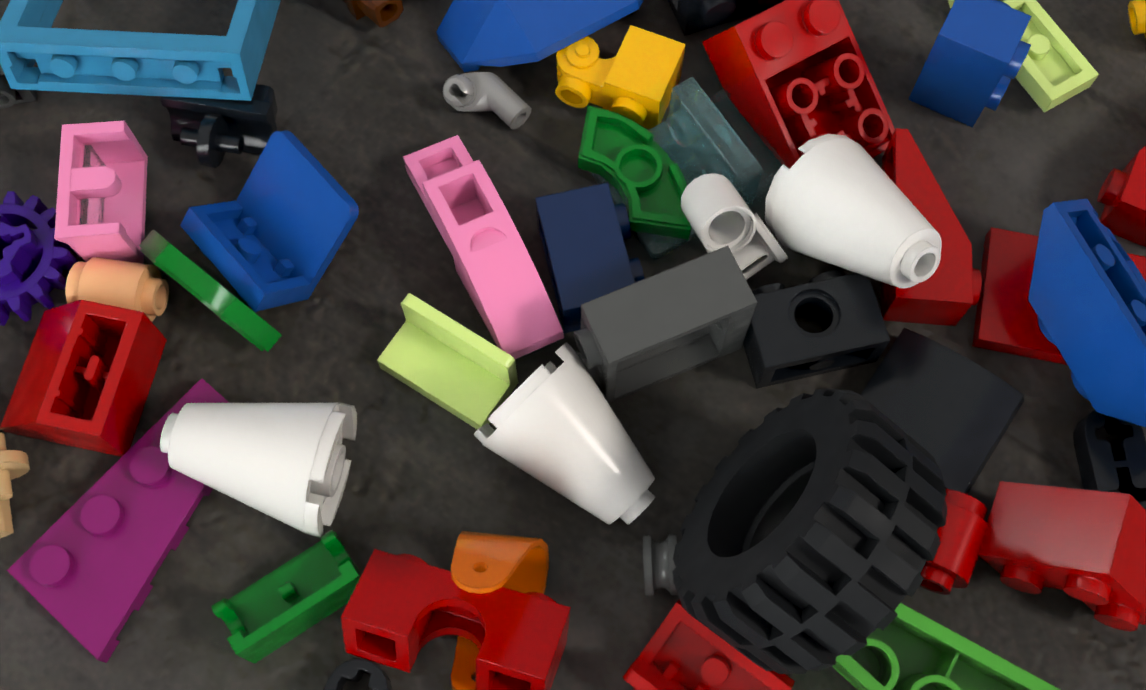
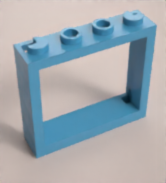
[0,0,281,101]

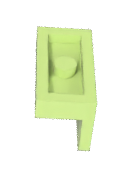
[377,293,518,429]

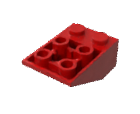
[702,0,895,168]

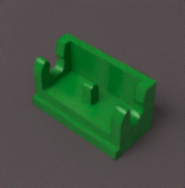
[211,530,362,664]

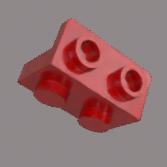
[623,599,795,690]

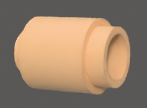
[65,257,169,322]

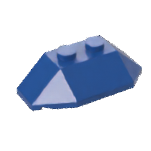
[436,0,644,72]
[1028,198,1146,428]

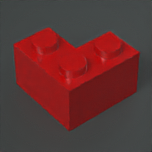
[978,481,1146,631]

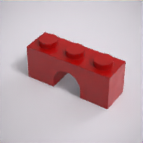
[341,549,571,690]

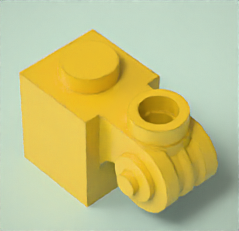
[555,25,686,132]

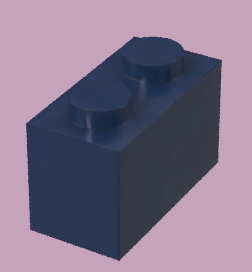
[535,182,645,333]

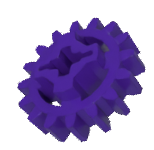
[0,191,78,326]

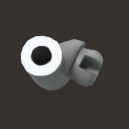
[442,72,532,129]

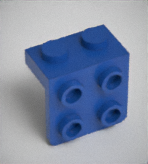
[180,130,359,312]

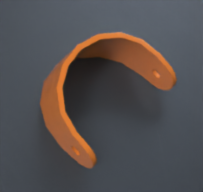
[451,531,550,690]

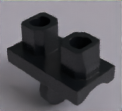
[160,84,277,168]

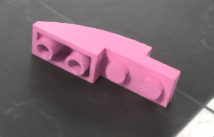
[403,135,564,359]

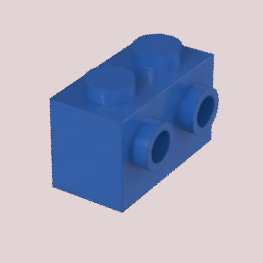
[908,0,1032,128]

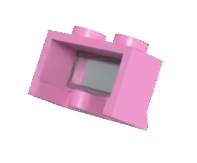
[54,120,148,264]

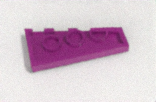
[7,378,229,663]

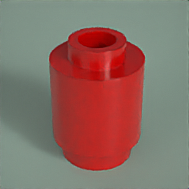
[920,489,988,595]

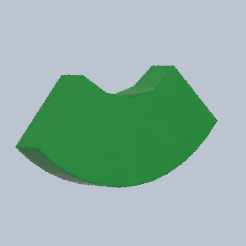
[578,106,691,239]
[139,229,282,352]

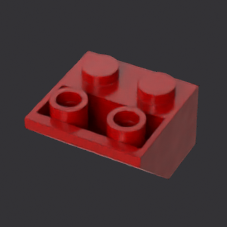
[0,300,167,457]

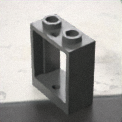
[574,246,757,404]

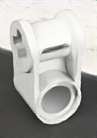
[681,173,788,280]

